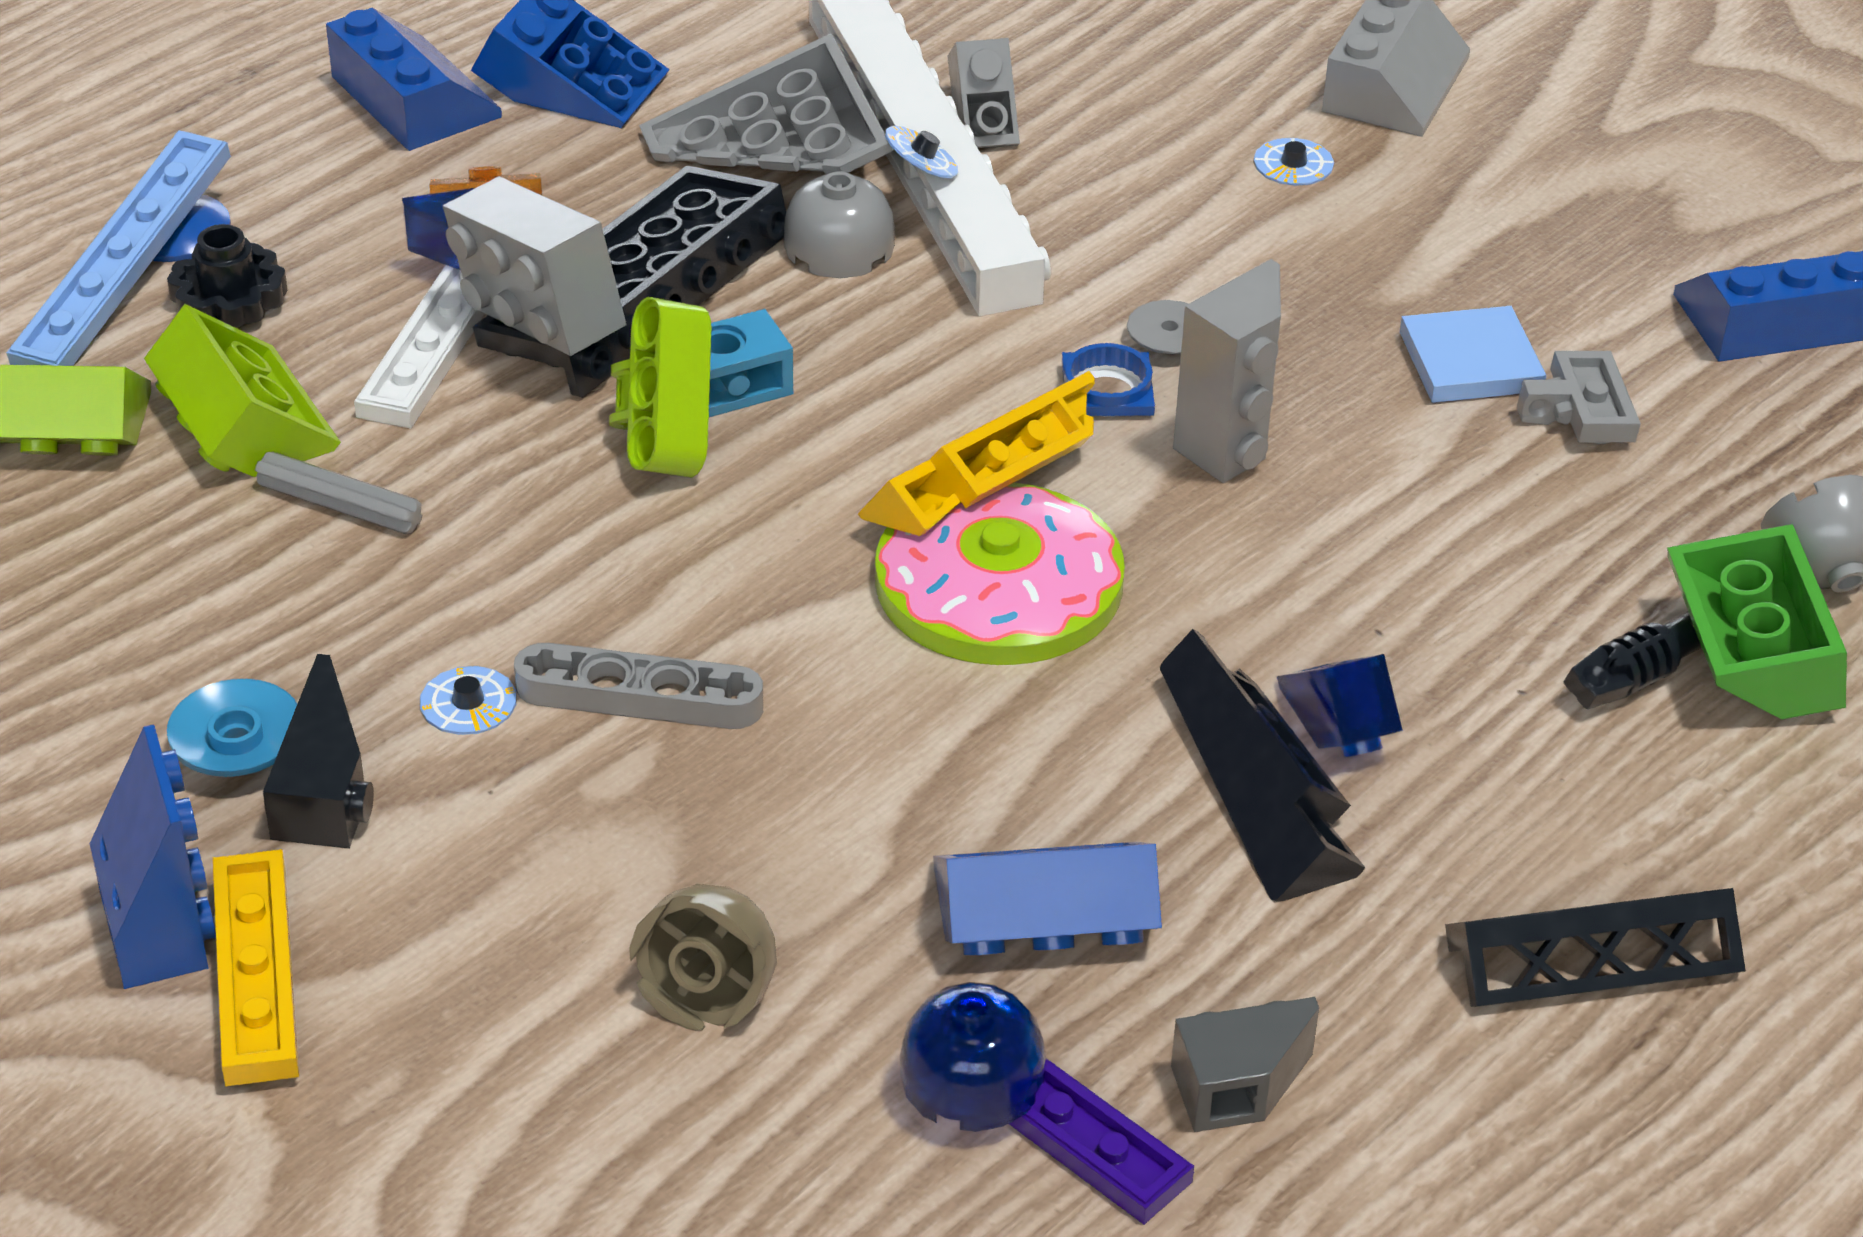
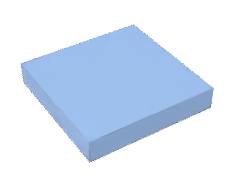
[1400,306,1546,403]

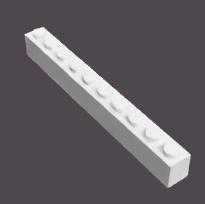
[809,0,1051,316]

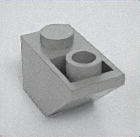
[947,38,1020,149]

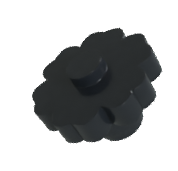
[167,224,288,328]

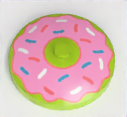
[875,483,1125,665]

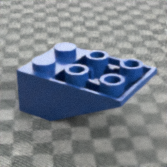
[471,0,670,128]
[89,724,216,989]

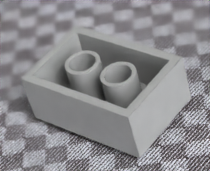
[443,176,626,356]

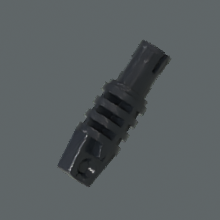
[1563,611,1702,710]

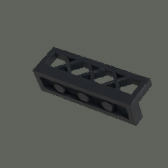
[1445,888,1746,1007]

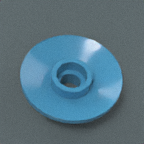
[167,679,297,777]

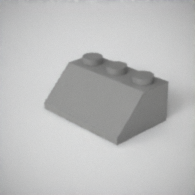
[1322,0,1470,137]
[1173,259,1281,483]

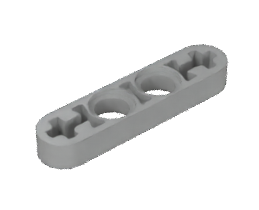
[514,643,763,729]

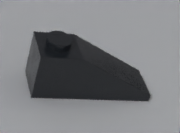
[263,654,374,849]

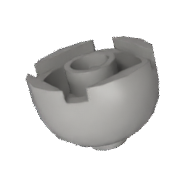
[784,172,895,278]
[1760,475,1863,592]

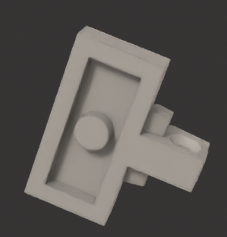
[1517,351,1641,444]

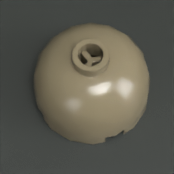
[629,884,777,1031]

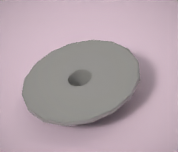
[1127,300,1188,354]

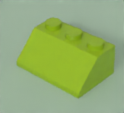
[144,304,341,477]
[0,365,151,456]

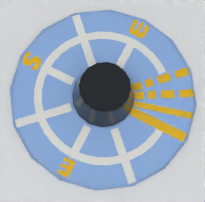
[885,126,958,178]
[1254,138,1334,186]
[420,666,517,735]

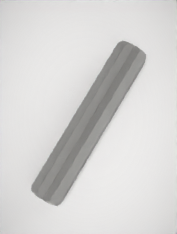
[255,452,423,534]

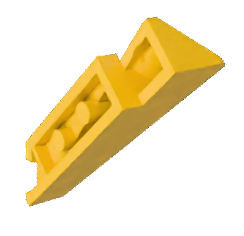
[858,371,1095,536]

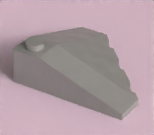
[639,33,893,174]

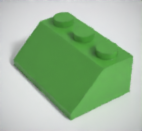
[1667,524,1847,720]

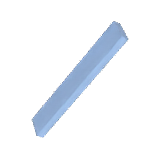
[6,130,231,366]

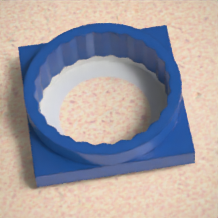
[1061,343,1155,417]

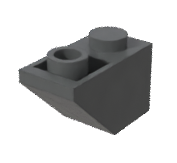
[1171,997,1319,1132]

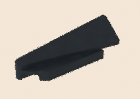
[1160,629,1365,901]

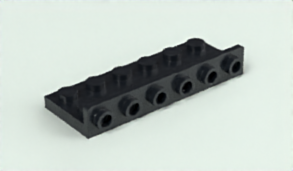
[472,165,786,398]

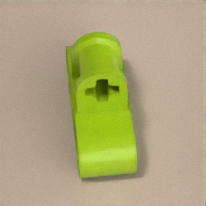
[609,297,712,478]

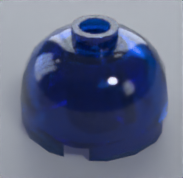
[900,982,1046,1132]

